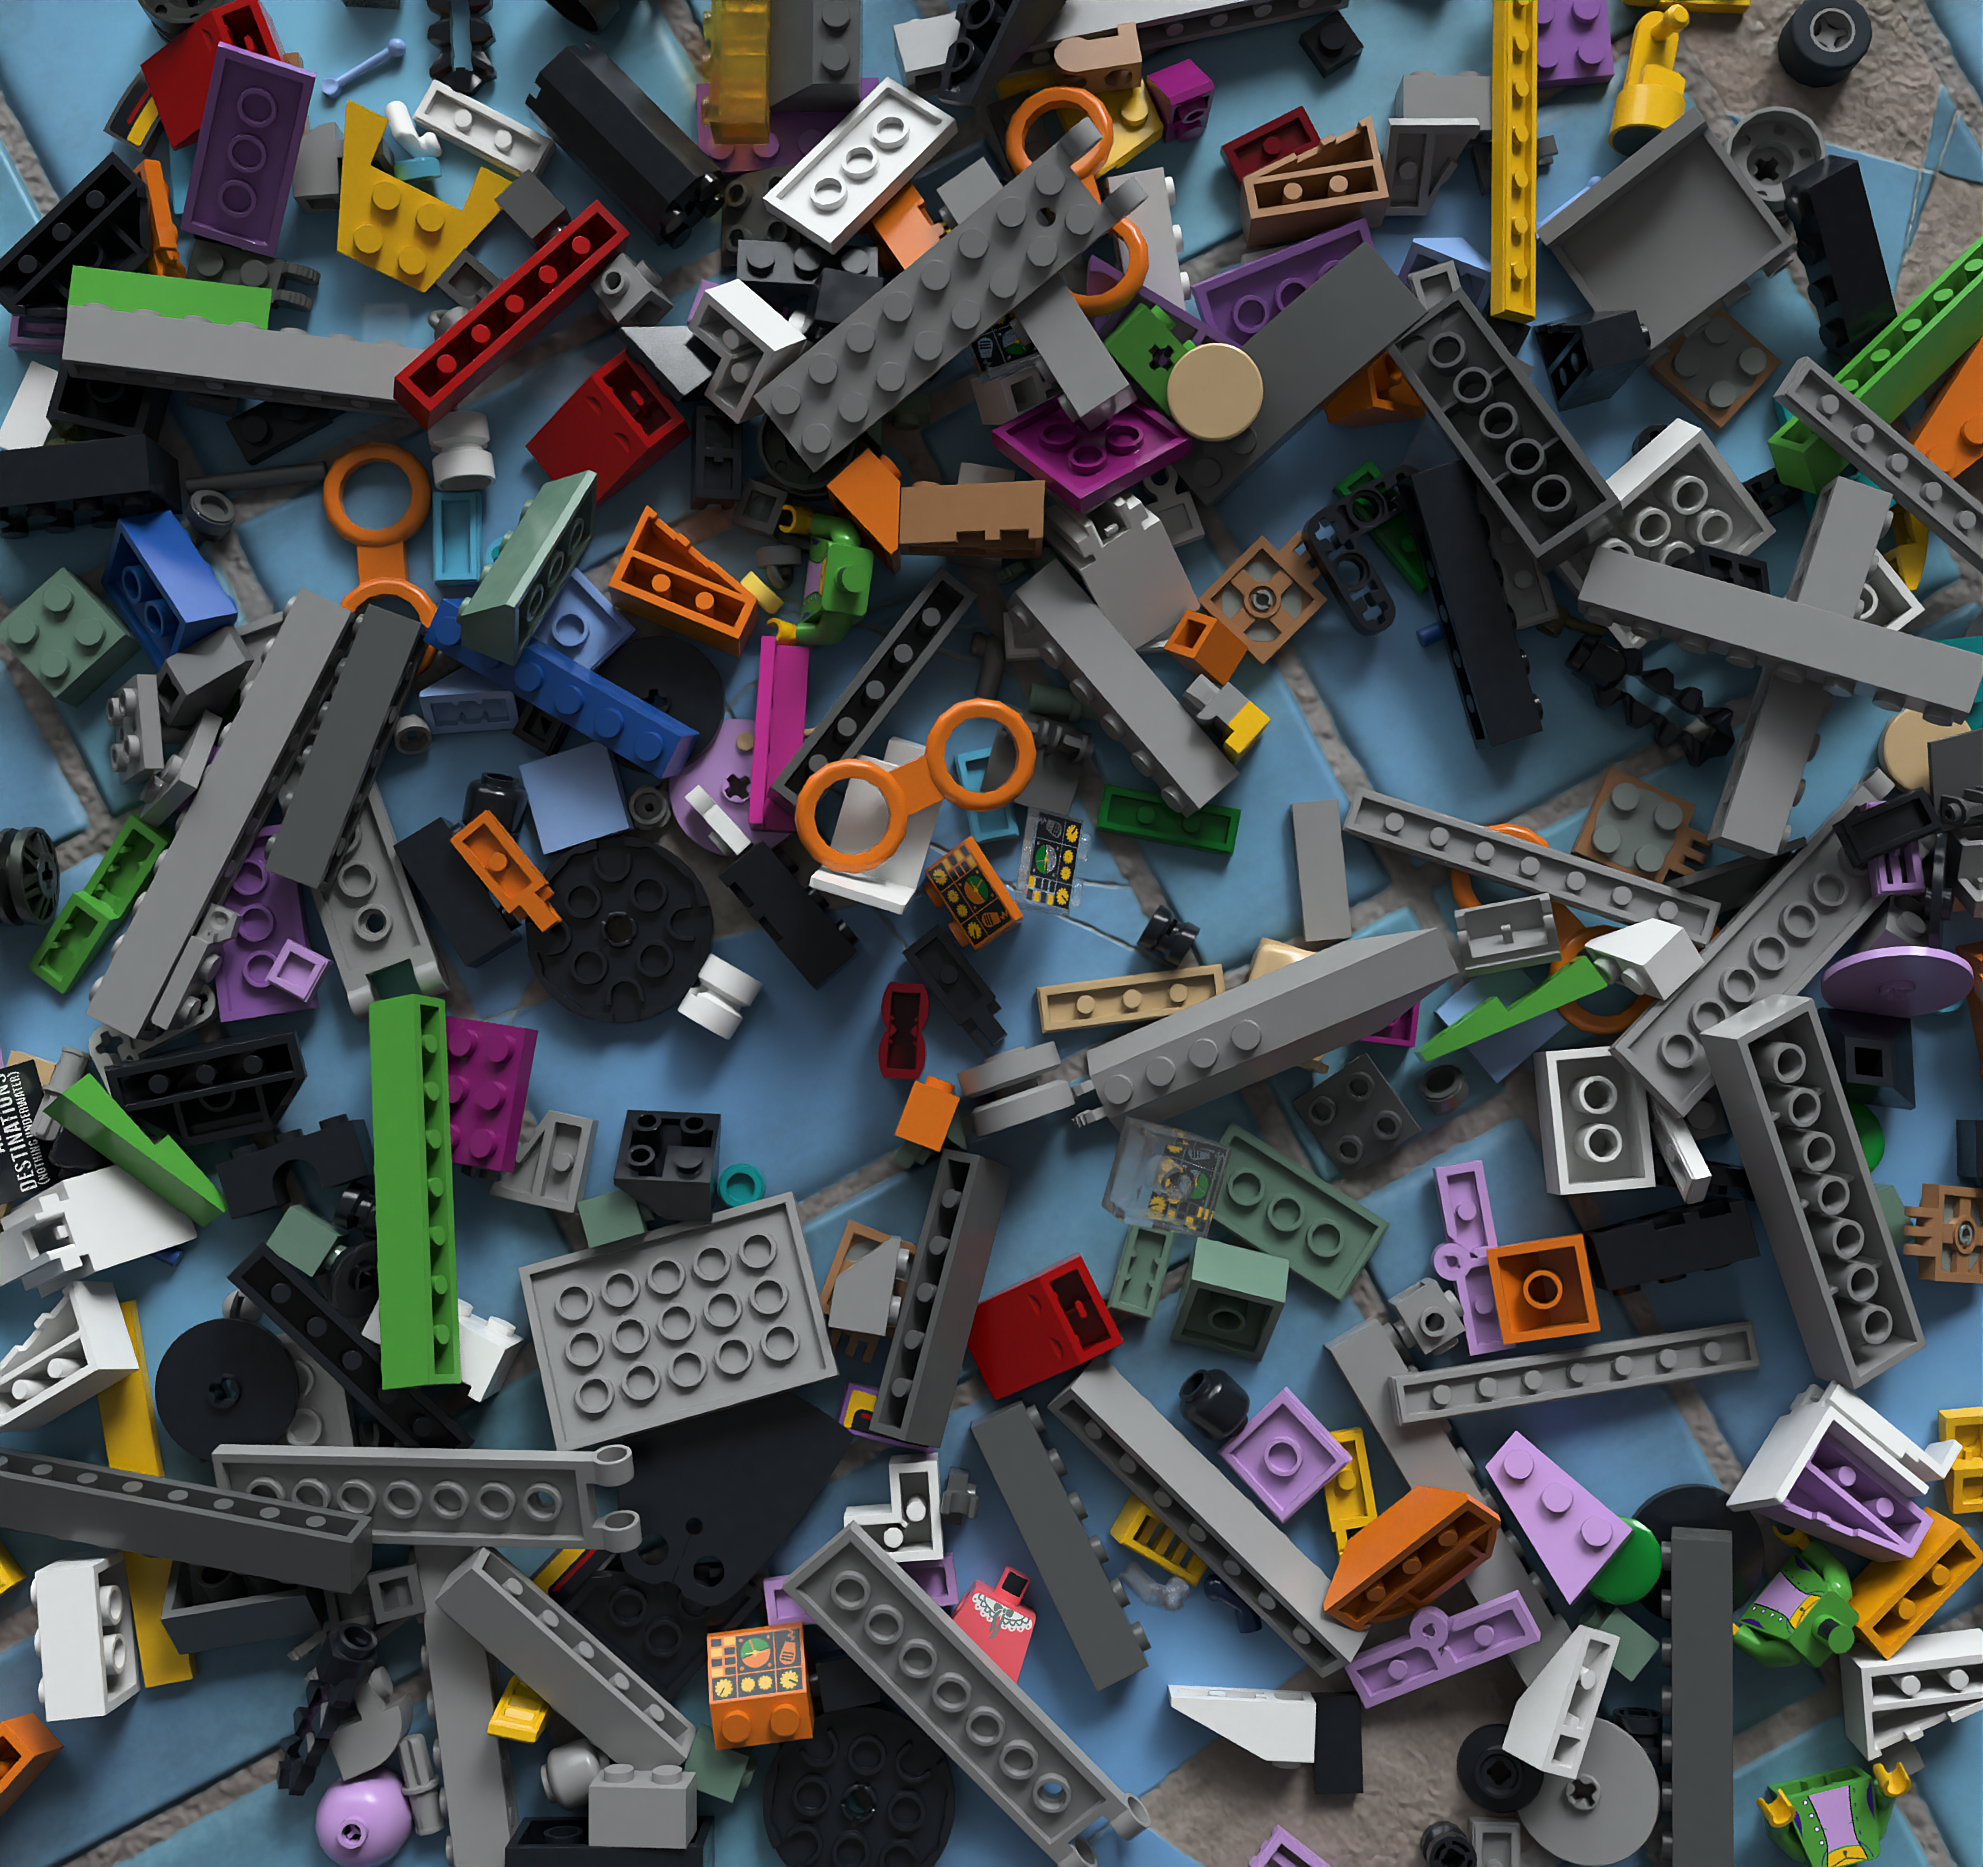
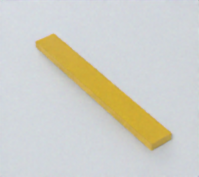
[1490,0,1538,324]
[97,1299,198,1688]

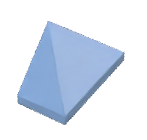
[1398,237,1491,313]
[419,665,520,735]

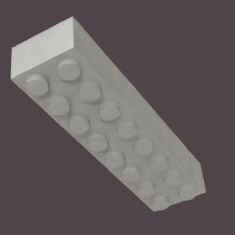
[1699,993,1927,1390]

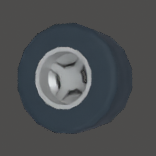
[1777,0,1872,88]

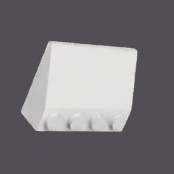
[1553,418,1776,649]

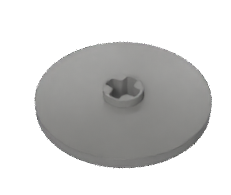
[1517,1717,1660,1866]

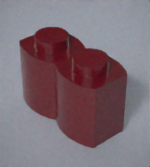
[878,982,930,1080]

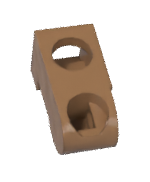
[1054,22,1142,94]

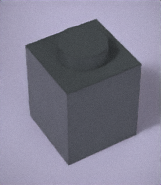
[494,169,572,251]

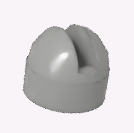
[392,714,432,755]
[222,1289,263,1323]

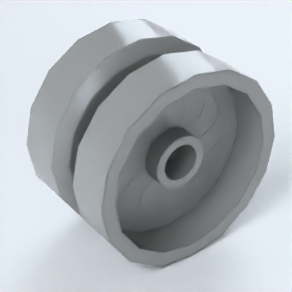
[957,1041,1075,1137]

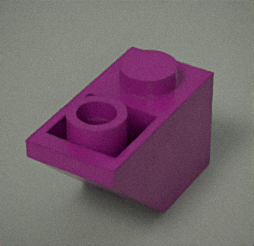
[1145,59,1215,144]

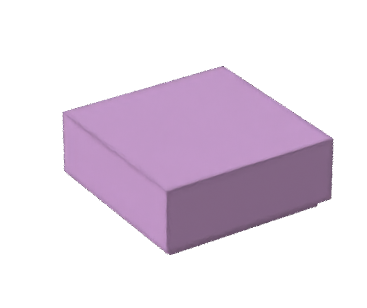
[265,939,333,1003]

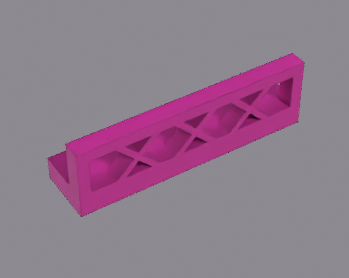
[748,636,810,834]

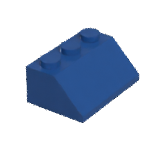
[101,510,238,672]

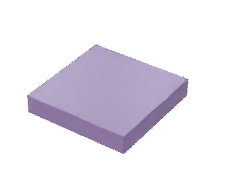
[1217,1386,1353,1524]

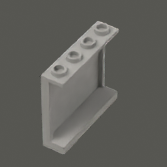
[1536,106,1798,369]

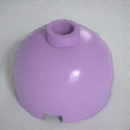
[314,1766,415,1867]

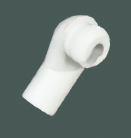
[384,101,443,158]

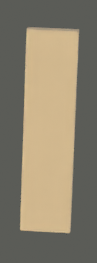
[1036,964,1225,1034]

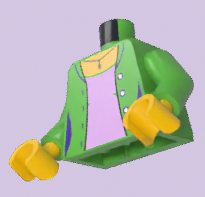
[766,505,874,646]
[1733,1525,1859,1668]
[1756,1762,1912,1867]

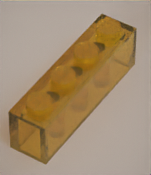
[701,0,771,145]

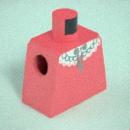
[949,1566,1036,1684]

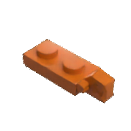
[132,159,186,279]
[450,810,562,933]

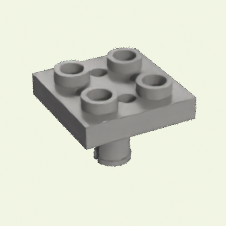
[107,674,194,785]

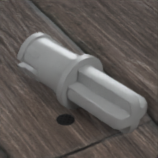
[30,1046,92,1142]
[397,1733,447,1836]

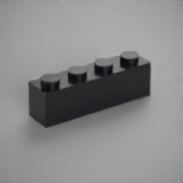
[1782,155,1898,358]

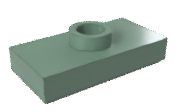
[1106,1216,1178,1321]

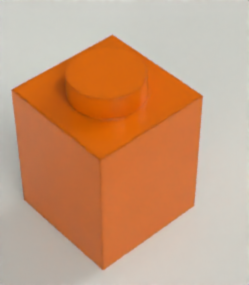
[1163,609,1249,687]
[894,1075,961,1152]

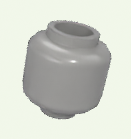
[541,1737,615,1811]

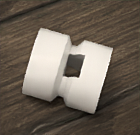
[428,411,496,492]
[677,954,763,1041]

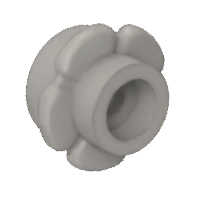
[627,785,671,831]

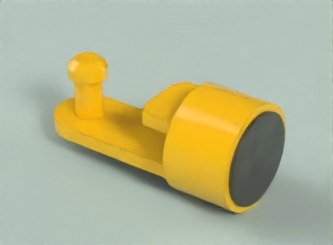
[1608,4,1690,157]

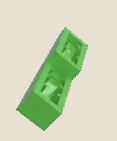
[67,265,272,330]
[26,813,176,995]
[1413,955,1608,1062]
[43,1073,228,1228]

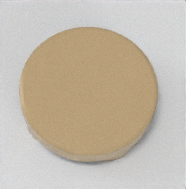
[1167,343,1263,442]
[1878,709,1972,798]

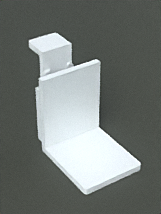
[1031,476,1200,650]
[809,736,943,915]
[0,1165,197,1298]
[1726,1380,1962,1512]

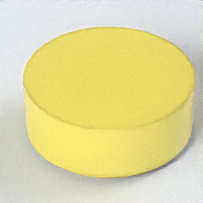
[740,571,785,615]

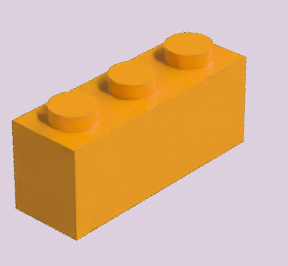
[1849,1506,1983,1660]

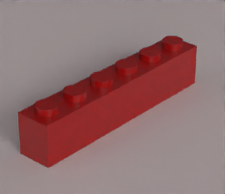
[393,200,631,431]

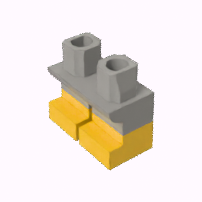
[1180,674,1271,767]

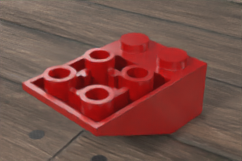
[140,0,289,151]
[525,349,691,508]
[967,1252,1124,1401]

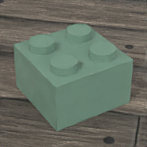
[0,567,142,707]

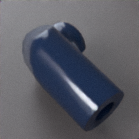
[1204,1574,1262,1633]

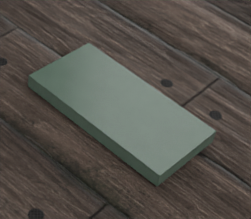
[1181,1122,1390,1304]

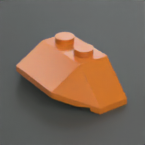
[1323,1485,1501,1632]

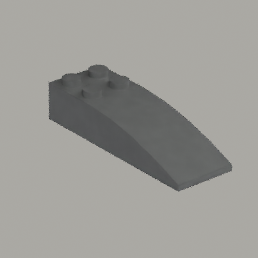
[1165,240,1429,506]
[1386,287,1625,576]

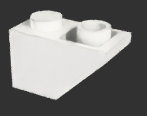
[1584,918,1705,1001]

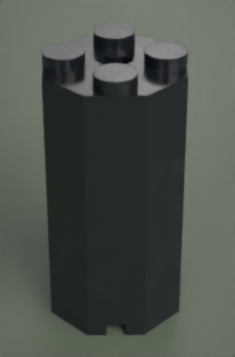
[525,40,725,250]

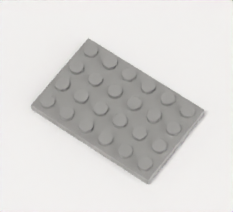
[518,1191,840,1451]

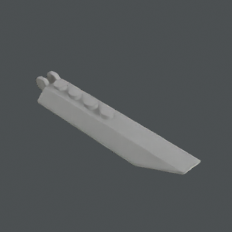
[1070,927,1459,1137]

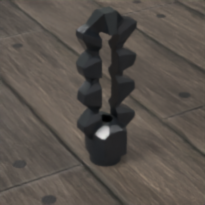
[426,0,497,96]
[1564,634,1735,768]
[276,1623,379,1796]

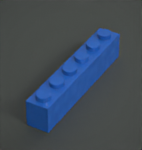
[423,599,700,779]

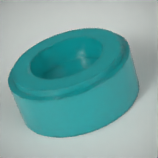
[717,1163,766,1208]

